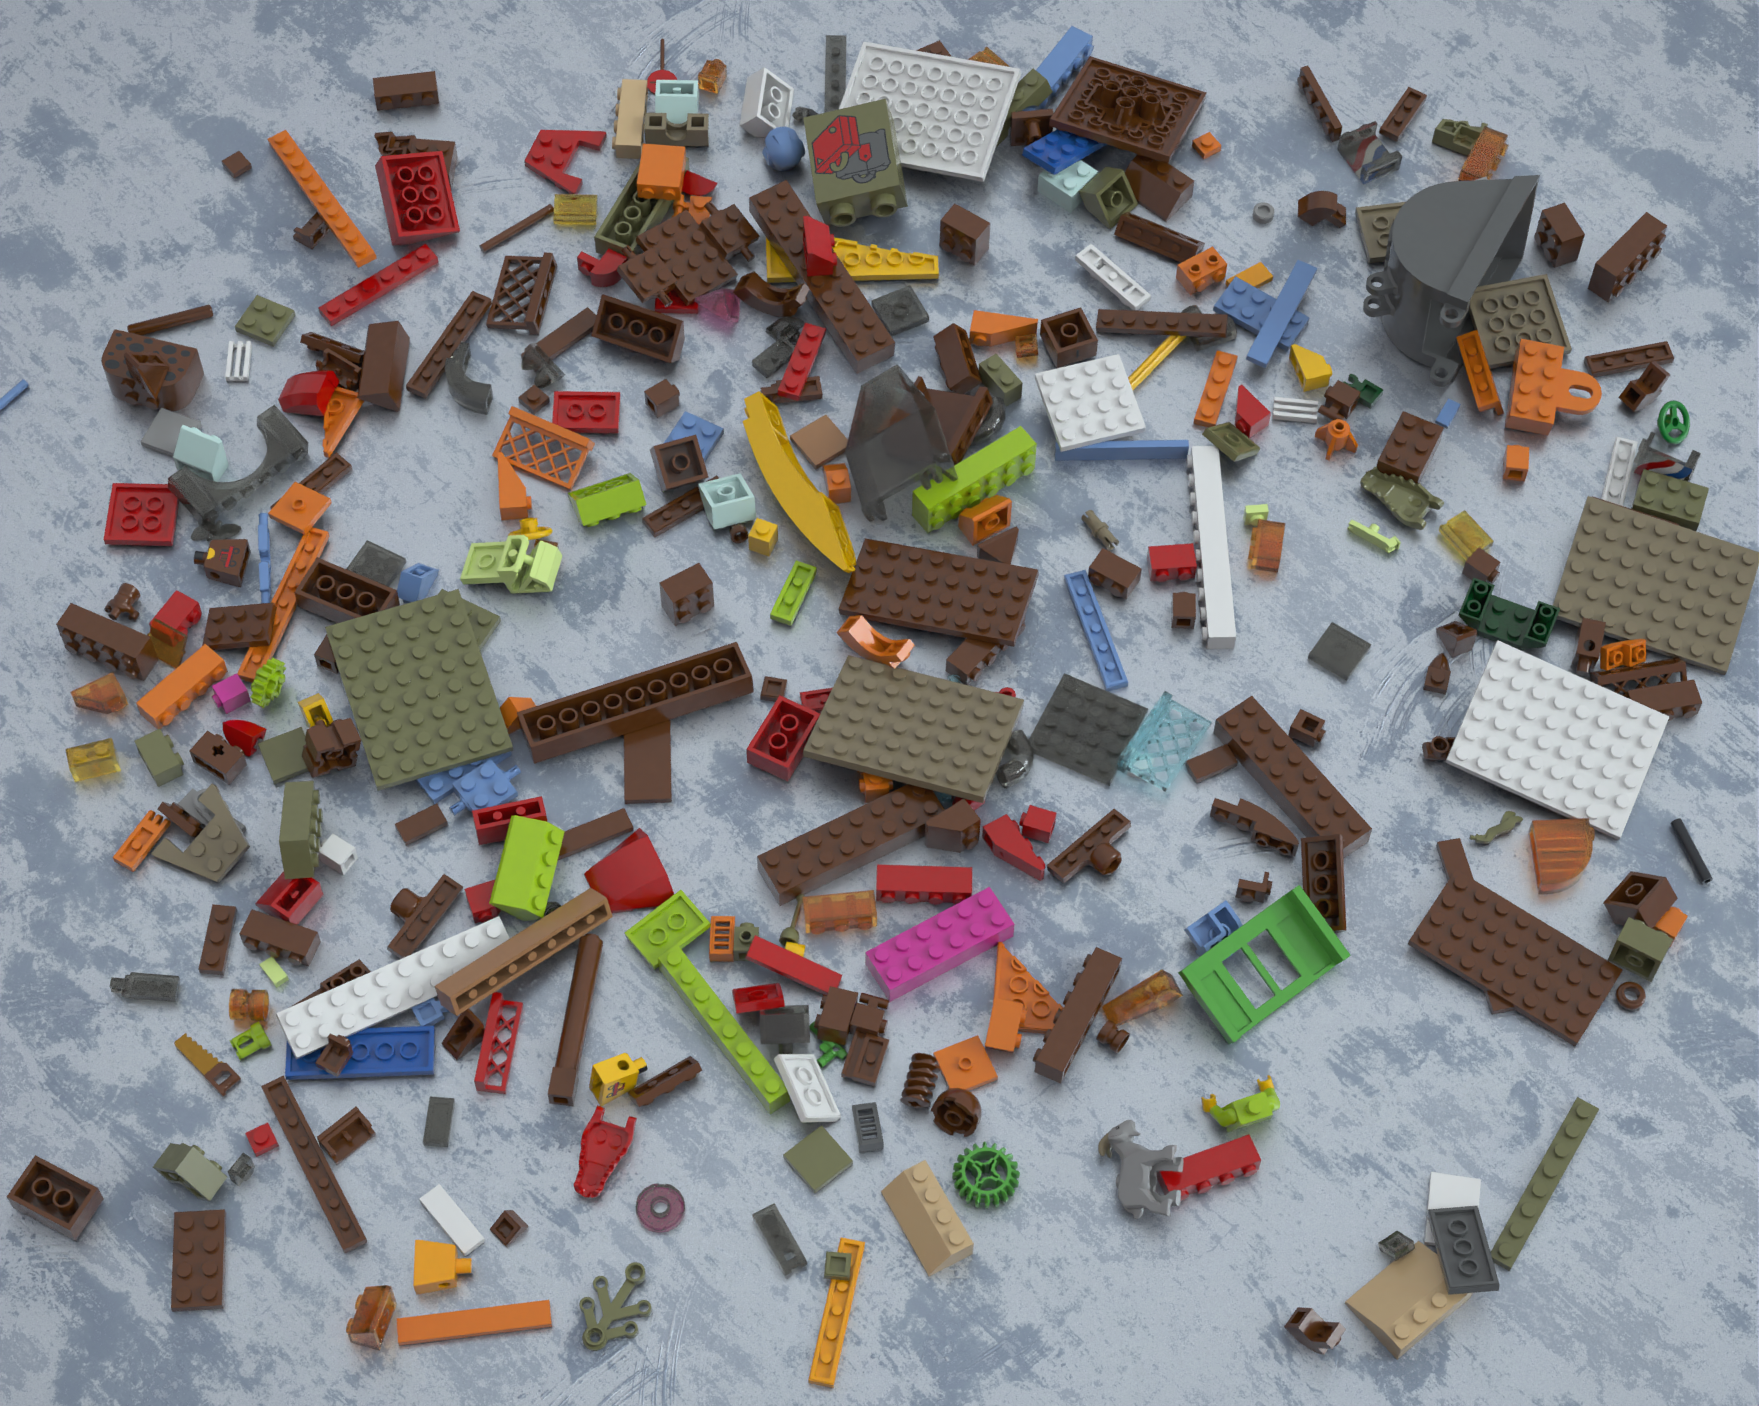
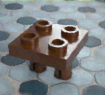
[1010,109,1054,146]

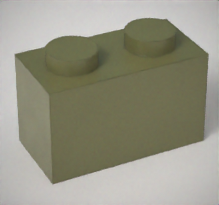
[979,353,1023,408]
[134,728,184,787]

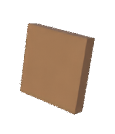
[790,414,852,470]

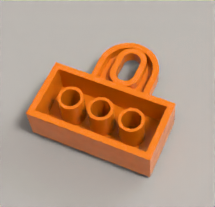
[1505,339,1602,436]

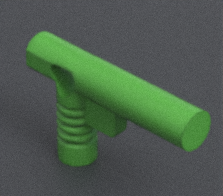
[809,1021,848,1068]

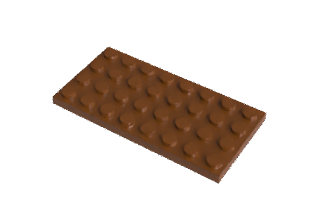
[839,538,1039,647]
[1408,869,1623,1047]

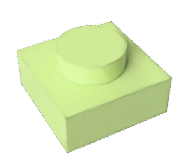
[1243,504,1269,526]

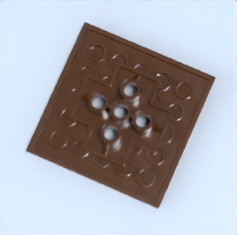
[1049,56,1207,164]

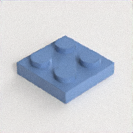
[664,411,724,463]

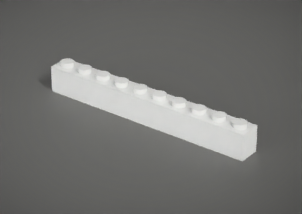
[1186,446,1236,649]

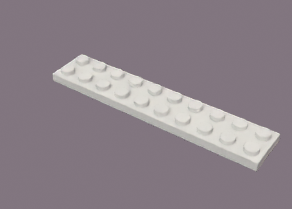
[276,916,510,1059]

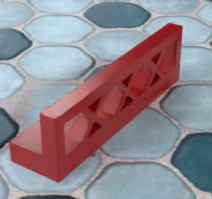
[474,992,523,1094]

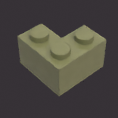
[153,1143,227,1201]

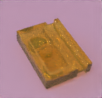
[553,194,598,225]
[1439,510,1494,560]

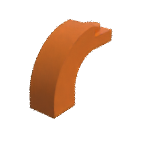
[836,615,915,669]

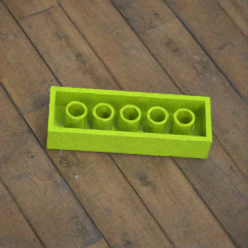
[912,426,1037,534]

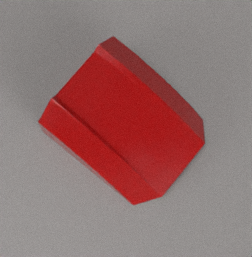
[278,370,340,416]

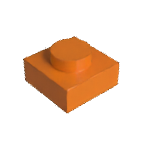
[1192,132,1222,159]

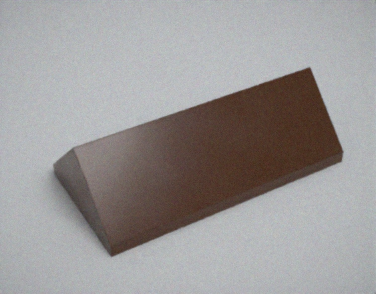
[357,320,410,412]
[1301,834,1346,933]

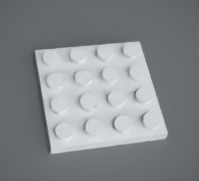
[1035,354,1146,452]

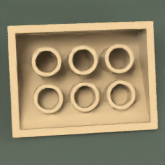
[1345,1241,1473,1359]

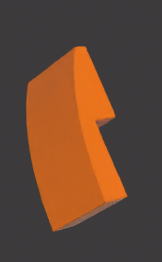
[1600,639,1646,671]

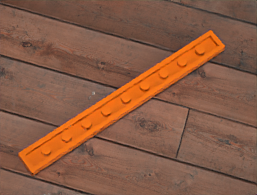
[267,130,377,268]

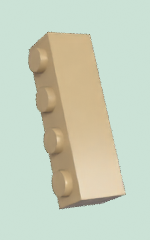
[612,79,648,159]

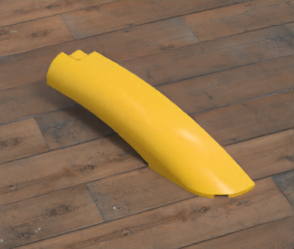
[742,391,856,573]

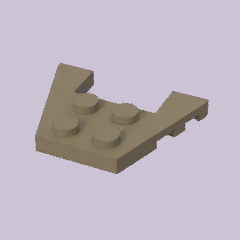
[151,783,250,883]

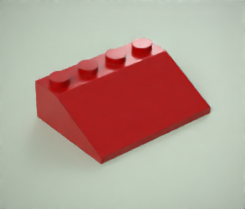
[375,151,460,246]

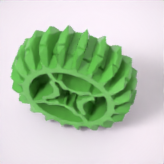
[952,1142,1020,1209]

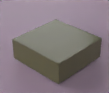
[824,1251,852,1281]

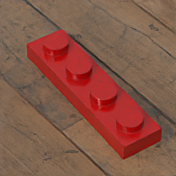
[778,322,826,401]

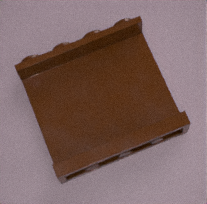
[882,376,993,468]

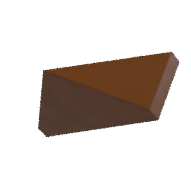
[977,526,1019,564]

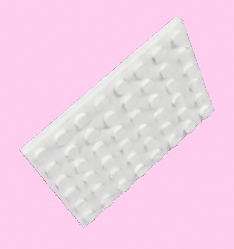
[839,42,1021,182]
[1445,640,1669,840]

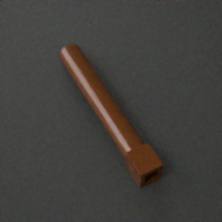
[547,934,603,1107]

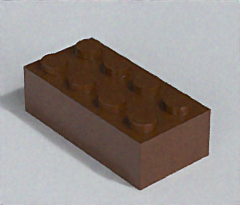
[1587,212,1667,303]
[294,557,400,623]
[56,603,158,681]

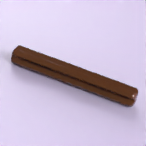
[127,304,213,335]

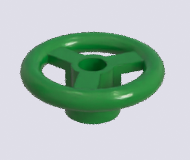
[1657,400,1690,444]

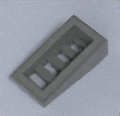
[852,1102,884,1153]

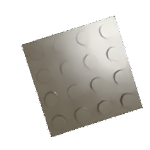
[1468,274,1572,369]

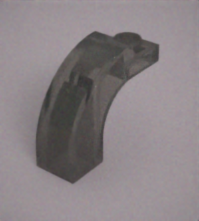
[445,342,493,415]

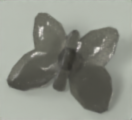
[191,512,241,542]

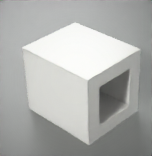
[318,833,358,876]

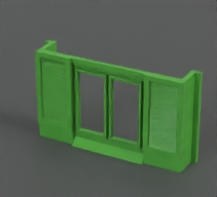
[1178,885,1351,1044]

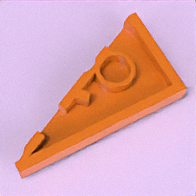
[322,387,364,458]

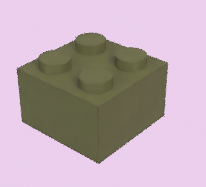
[1608,917,1673,982]

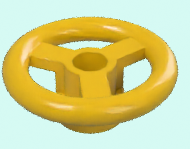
[508,518,553,540]

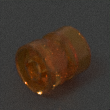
[229,989,269,1021]

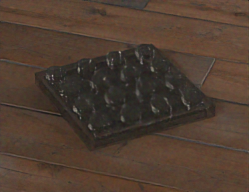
[1025,673,1148,786]

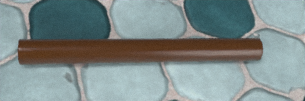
[479,204,554,253]

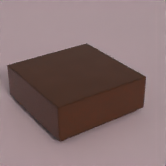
[222,151,252,178]
[760,676,787,702]

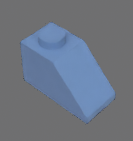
[397,563,439,604]

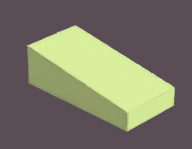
[259,957,289,988]

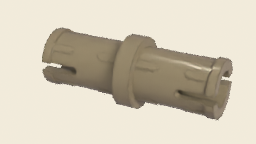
[1081,510,1119,551]

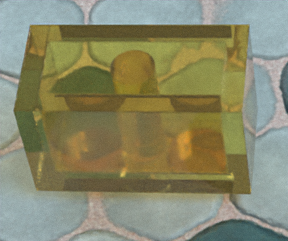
[65,738,121,782]

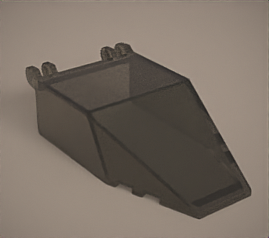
[845,364,958,522]

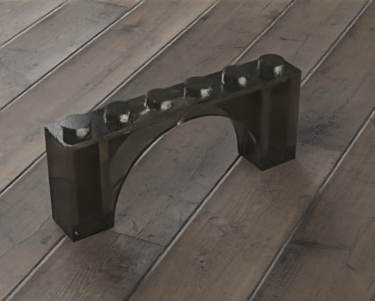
[168,405,309,526]

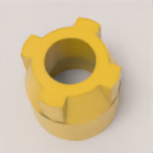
[785,942,806,957]

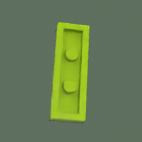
[770,560,817,626]

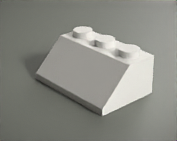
[740,67,794,138]

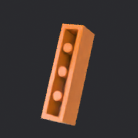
[136,644,228,729]

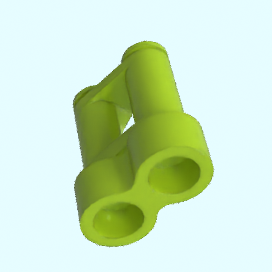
[229,1021,272,1060]

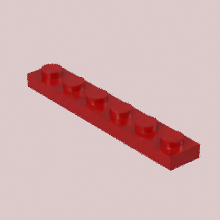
[318,244,439,327]

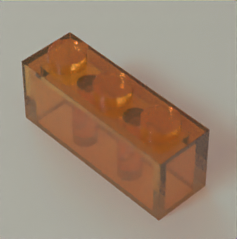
[1458,126,1509,181]
[803,890,877,934]

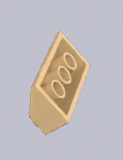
[881,1160,974,1277]

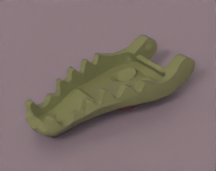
[1360,467,1444,530]

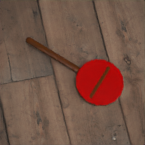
[647,38,677,95]

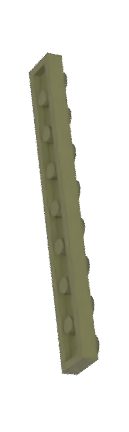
[1491,1097,1599,1271]

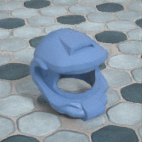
[762,126,805,172]

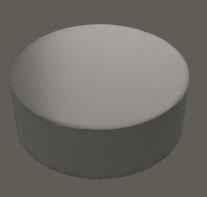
[1253,202,1274,224]

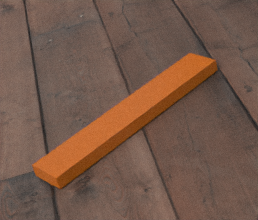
[396,1300,552,1346]

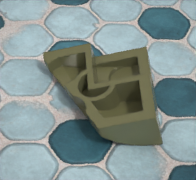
[1432,119,1488,157]

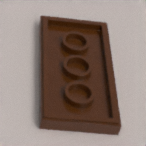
[624,720,672,804]

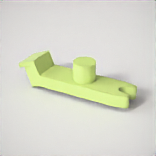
[1347,520,1401,554]

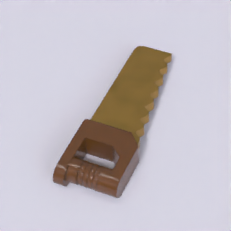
[174,1033,241,1097]

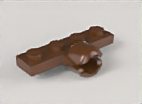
[1047,809,1131,884]
[387,874,463,959]

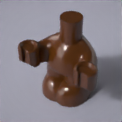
[104,583,141,622]

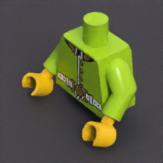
[1201,1075,1280,1133]

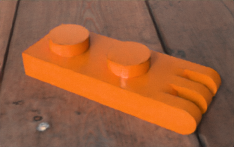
[113,810,171,872]

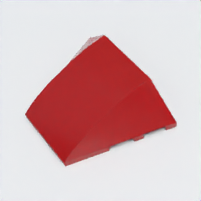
[584,828,674,913]

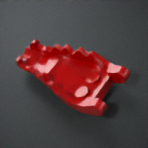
[574,1105,637,1198]

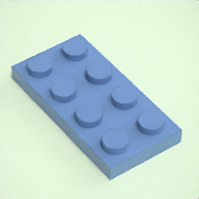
[1213,276,1310,352]

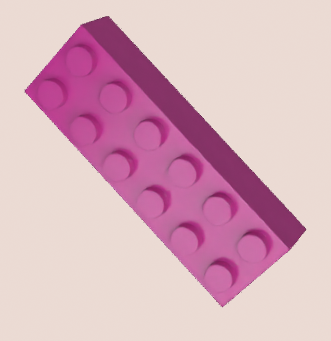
[865,887,1015,1002]

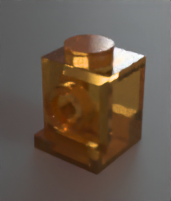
[698,59,727,94]

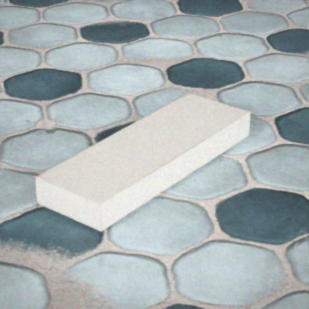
[419,1184,485,1256]

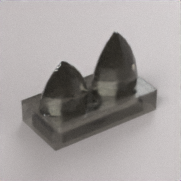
[521,343,565,389]

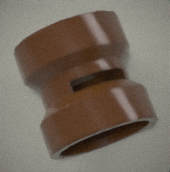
[1096,1020,1130,1054]

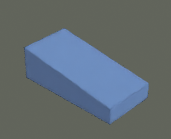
[1435,398,1461,428]

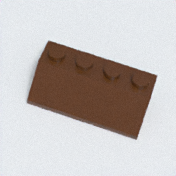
[591,294,685,363]

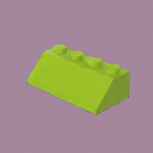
[489,815,565,922]

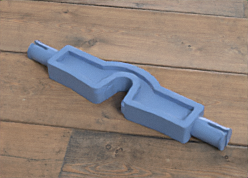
[258,513,271,603]

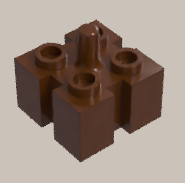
[302,718,361,778]

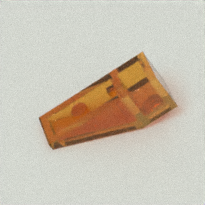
[1102,969,1183,1026]

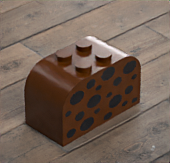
[101,329,204,411]

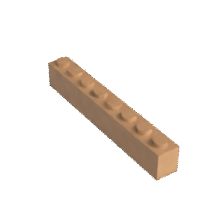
[434,888,613,1016]

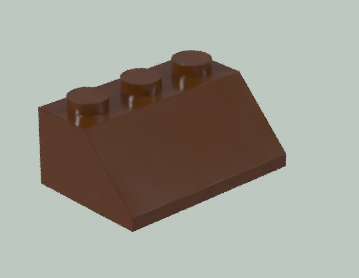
[1125,155,1194,222]

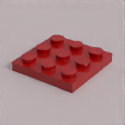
[103,483,181,546]

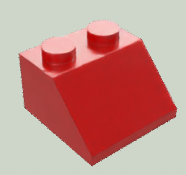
[803,216,837,276]

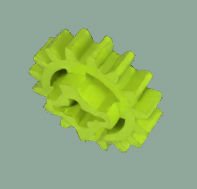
[250,657,286,708]

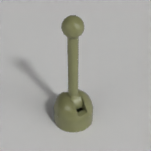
[779,894,806,946]

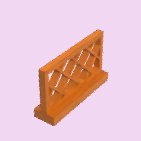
[492,406,595,490]

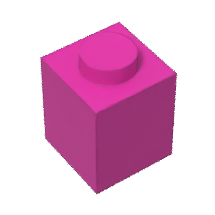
[212,673,251,714]

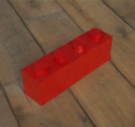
[876,864,972,905]
[1157,1134,1261,1201]

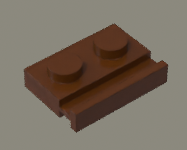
[841,1030,889,1086]

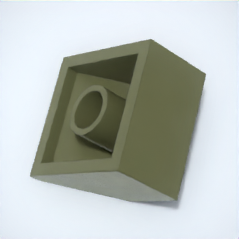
[1078,167,1138,229]

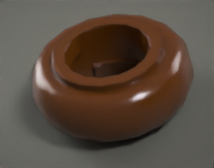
[1616,982,1646,1010]

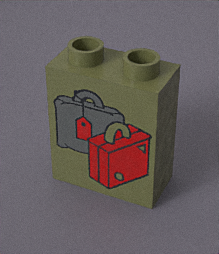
[803,99,908,227]

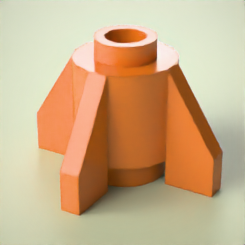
[1315,419,1358,461]

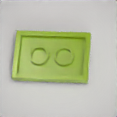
[624,890,711,970]

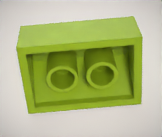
[567,473,647,527]

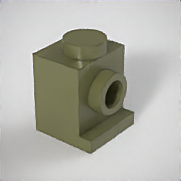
[733,922,759,961]

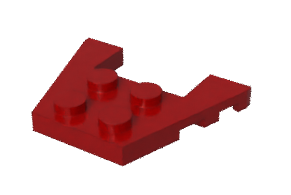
[524,130,607,198]

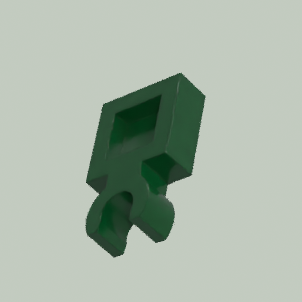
[1343,374,1383,409]

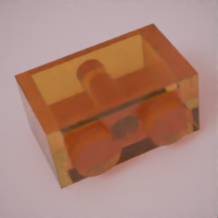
[1248,519,1285,573]

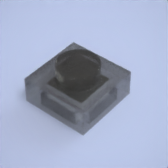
[227,1152,255,1186]
[1378,1231,1415,1261]

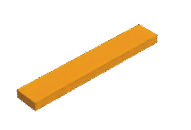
[808,1237,865,1388]

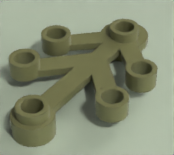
[579,1262,652,1351]

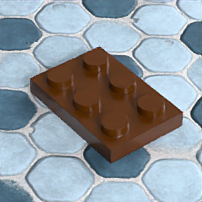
[202,602,277,650]

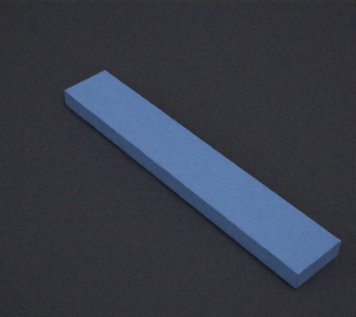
[1246,260,1317,368]
[1054,440,1189,461]
[1064,570,1128,692]

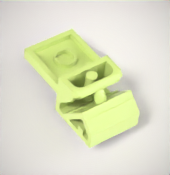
[460,535,562,594]

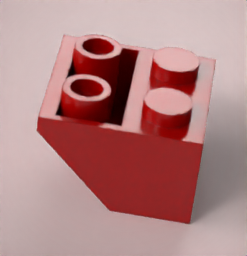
[255,871,323,925]

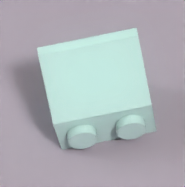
[698,473,756,529]

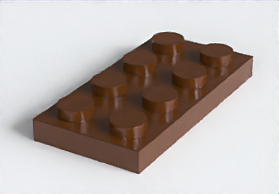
[171,1209,226,1312]

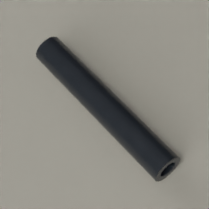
[1670,818,1713,884]

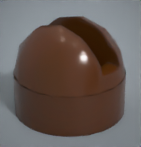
[730,524,749,543]

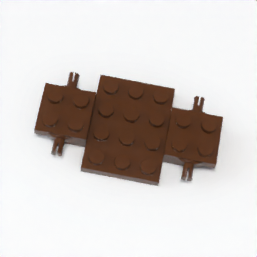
[617,201,760,307]

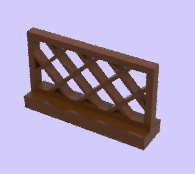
[486,252,557,335]

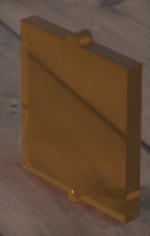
[147,618,188,668]

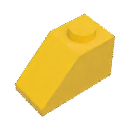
[1289,344,1332,392]
[297,693,333,728]

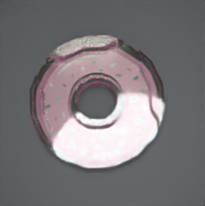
[635,1183,686,1233]

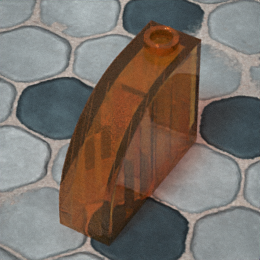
[1528,818,1595,894]

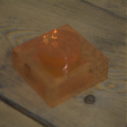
[1015,334,1039,358]

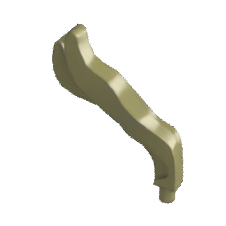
[1469,811,1523,844]

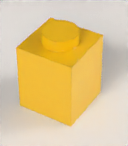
[748,518,778,557]

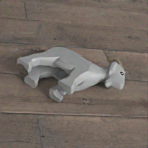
[1098,1120,1184,1219]

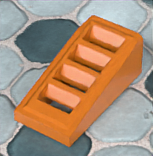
[709,916,735,962]

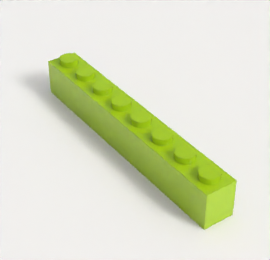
[658,945,790,1115]

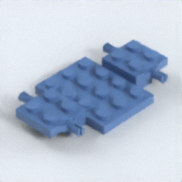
[415,751,521,816]

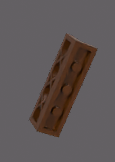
[1114,212,1205,262]
[1590,658,1687,697]

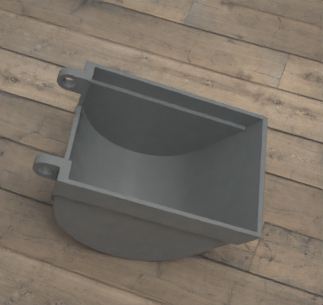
[1363,175,1540,387]

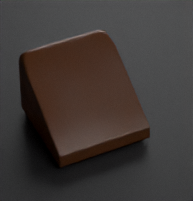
[490,1210,529,1246]

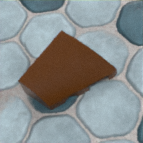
[374,132,417,156]

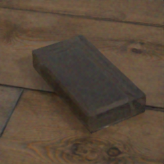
[423,1096,455,1147]

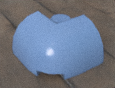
[1184,900,1242,962]

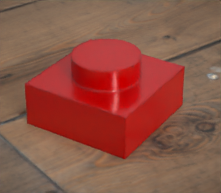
[245,1122,279,1157]

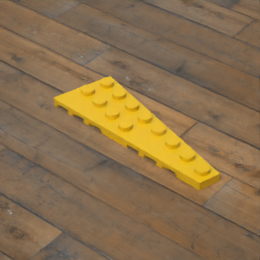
[766,237,939,283]

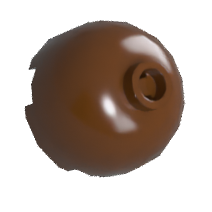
[931,1088,982,1137]

